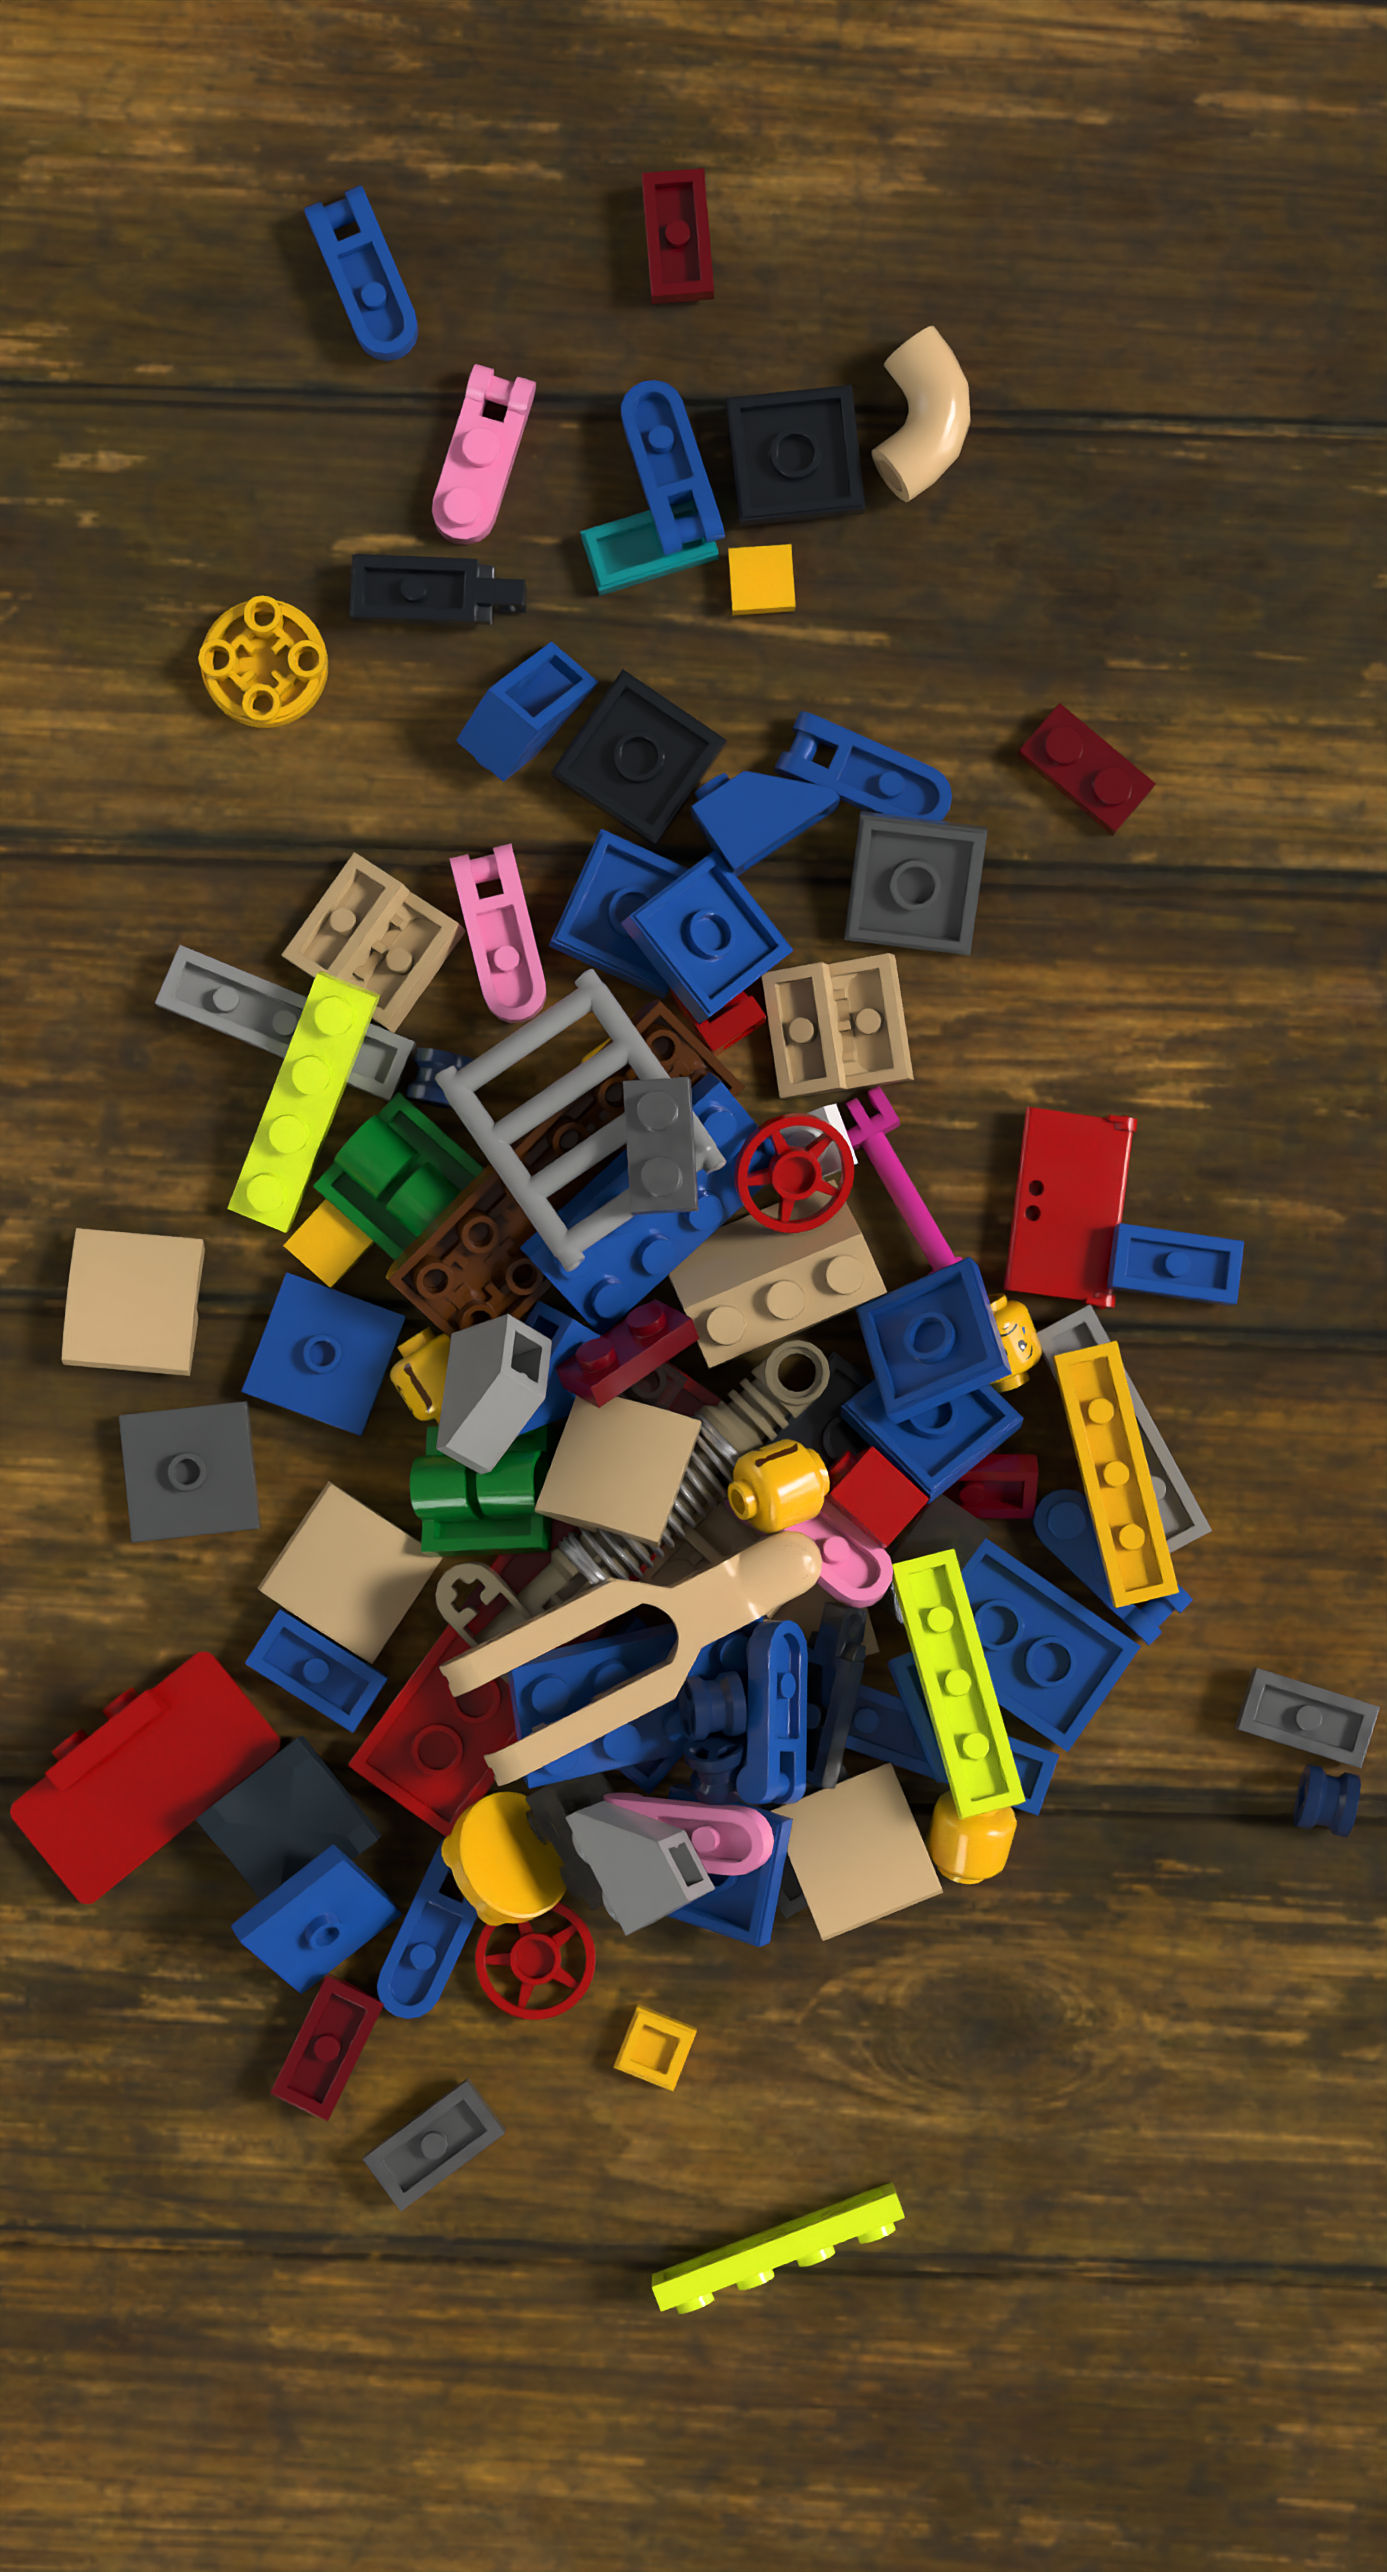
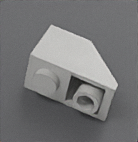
[436,1314,552,1474]
[565,1801,715,1935]

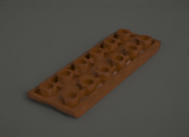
[386,999,745,1339]

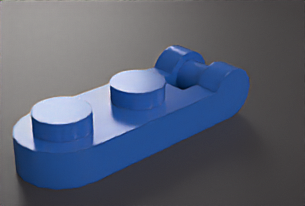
[303,185,419,361]
[621,380,725,556]
[774,711,952,821]
[1031,1489,1193,1646]
[736,1620,808,1804]
[377,1836,478,2019]

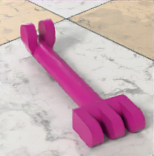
[842,1085,963,1275]

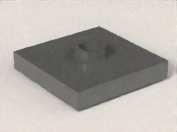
[844,811,988,955]
[119,1401,261,1543]

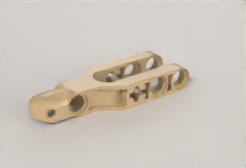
[439,1530,822,1786]

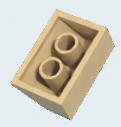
[668,1179,887,1370]

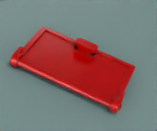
[1003,1107,1138,1310]

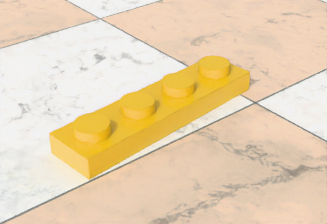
[1052,1341,1179,1608]

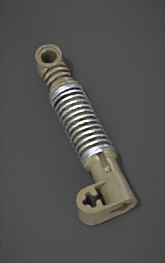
[435,1340,830,1685]

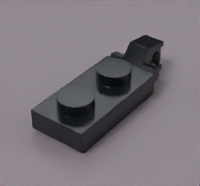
[349,554,527,627]
[806,1602,867,1789]

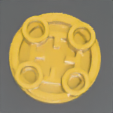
[198,595,328,728]
[441,1792,571,1926]

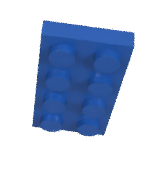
[520,1072,775,1336]
[508,1616,763,1789]

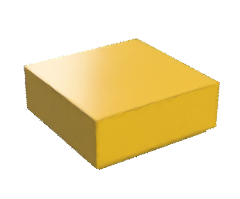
[728,544,796,616]
[283,1199,375,1289]
[613,2004,697,2091]

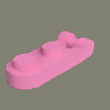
[432,364,536,546]
[450,843,547,1023]
[724,1498,893,1608]
[603,1793,774,1876]

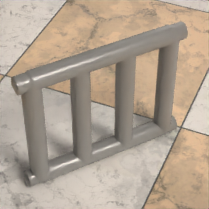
[435,969,726,1272]

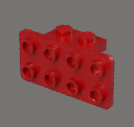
[10,1651,282,1904]

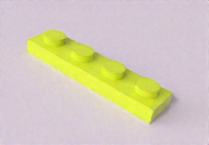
[227,971,381,1233]
[892,1548,1026,1820]
[652,2182,905,2314]

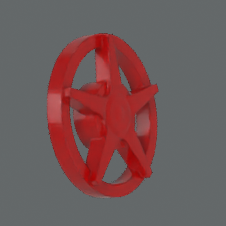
[734,1113,854,1233]
[475,1902,596,2020]

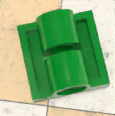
[313,1092,484,1260]
[409,1423,556,1557]

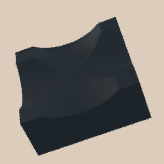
[196,1735,382,1901]

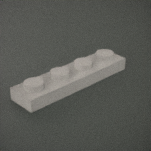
[155,945,416,1102]
[1037,1305,1212,1553]

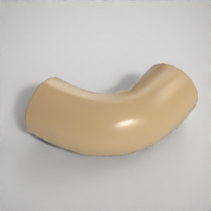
[872,326,971,502]

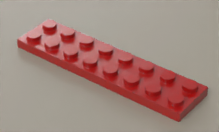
[347,1361,728,1837]

